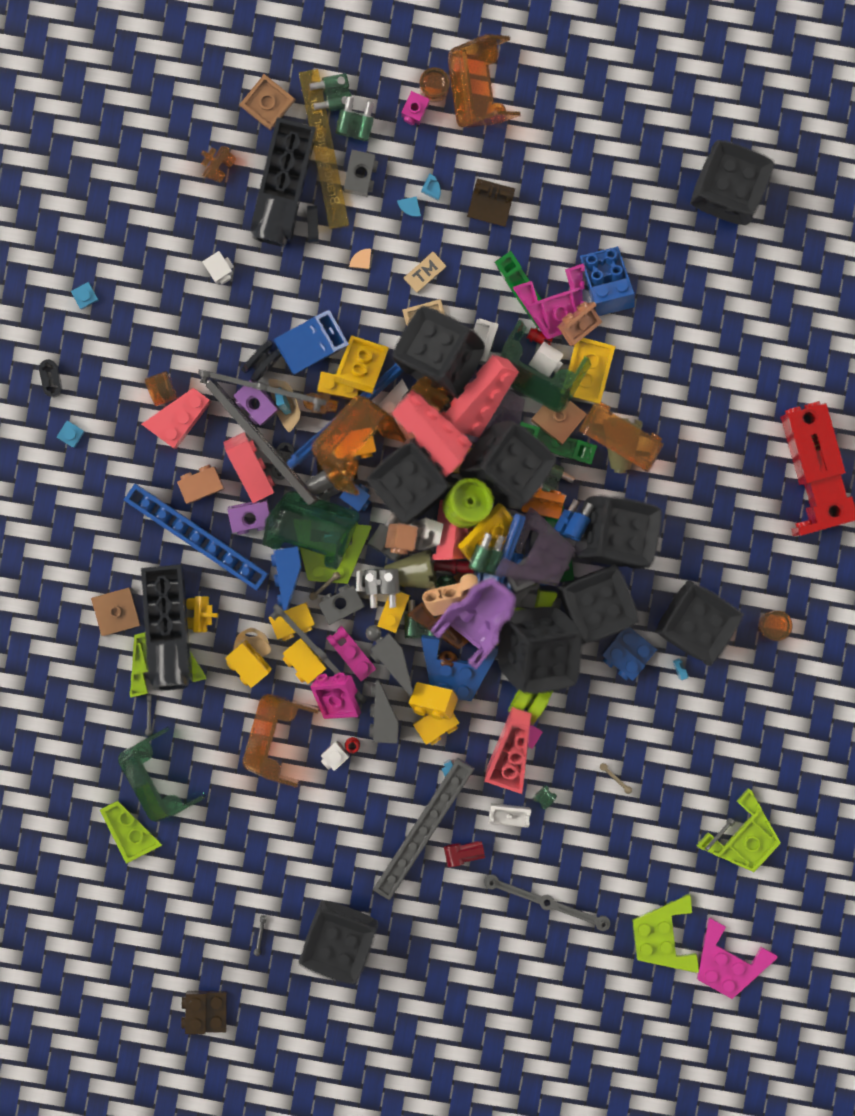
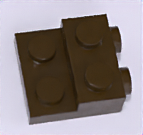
[181,991,227,1034]

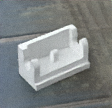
[474,319,499,364]
[409,518,444,550]
[488,803,531,828]

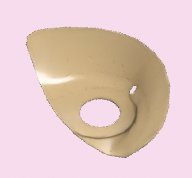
[268,379,301,432]
[233,627,271,657]

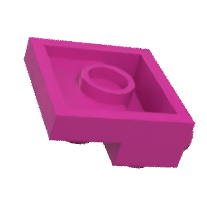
[311,673,361,719]

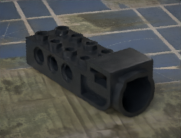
[251,117,317,247]
[141,564,193,691]

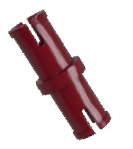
[434,559,476,574]

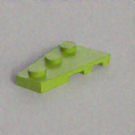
[100,801,162,864]

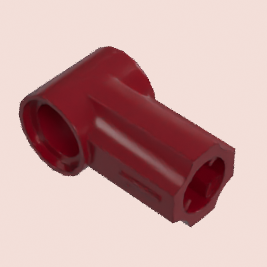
[444,841,485,867]

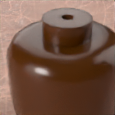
[438,651,457,667]

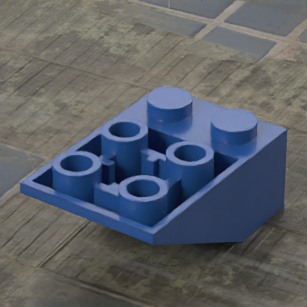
[580,246,635,316]
[274,310,349,375]
[271,547,303,610]

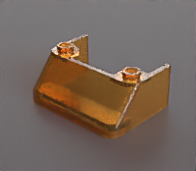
[448,34,521,128]
[312,395,406,495]
[577,402,664,472]
[243,694,320,787]

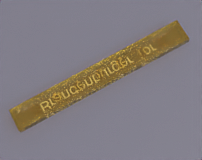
[299,69,349,230]

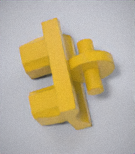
[186,596,218,633]

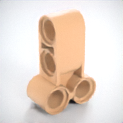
[422,574,478,616]

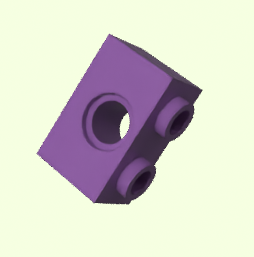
[233,380,280,425]
[227,499,272,535]

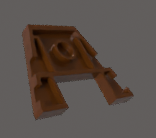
[407,573,469,649]

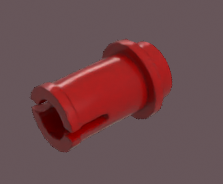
[527,327,553,345]
[345,737,360,753]

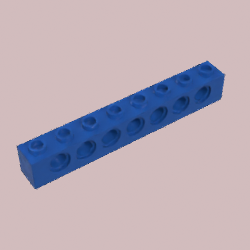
[124,483,269,591]

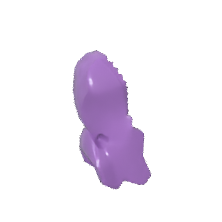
[430,578,516,669]

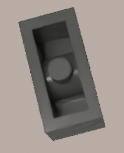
[344,150,379,197]
[318,584,365,625]

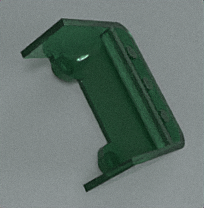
[500,319,592,412]
[118,726,206,822]

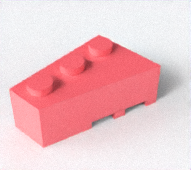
[142,388,211,449]
[223,432,275,503]
[432,500,473,560]

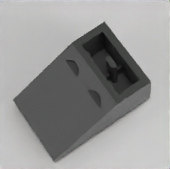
[369,679,398,743]

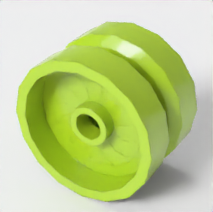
[443,478,493,528]
[508,690,553,726]

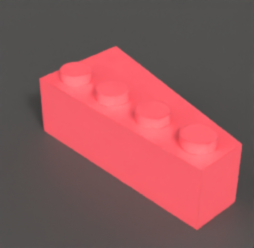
[440,355,519,438]
[392,389,472,477]
[484,707,531,794]

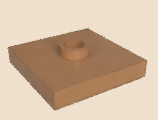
[239,74,295,131]
[531,390,587,445]
[91,587,141,636]

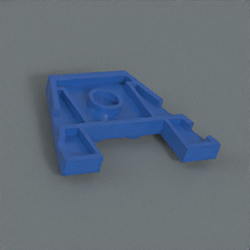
[421,635,498,701]

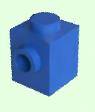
[340,481,372,512]

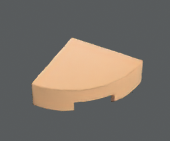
[349,249,371,269]

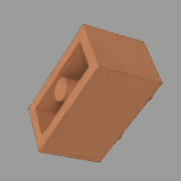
[177,464,225,504]
[385,523,418,555]

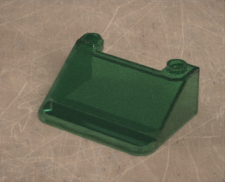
[262,491,360,570]

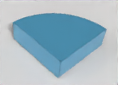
[421,174,441,201]
[397,196,421,217]
[274,387,292,415]
[673,659,689,680]

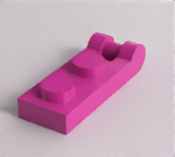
[326,626,377,681]

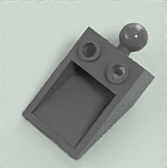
[366,625,413,695]

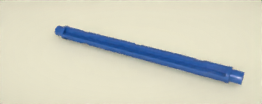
[286,363,404,469]

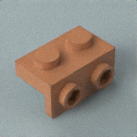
[557,301,602,346]

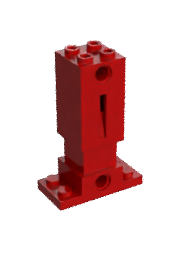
[780,401,855,536]

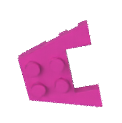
[513,264,584,339]
[697,917,778,999]

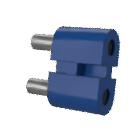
[553,499,594,541]

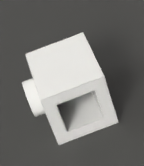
[202,251,234,285]
[529,342,564,377]
[321,741,350,771]

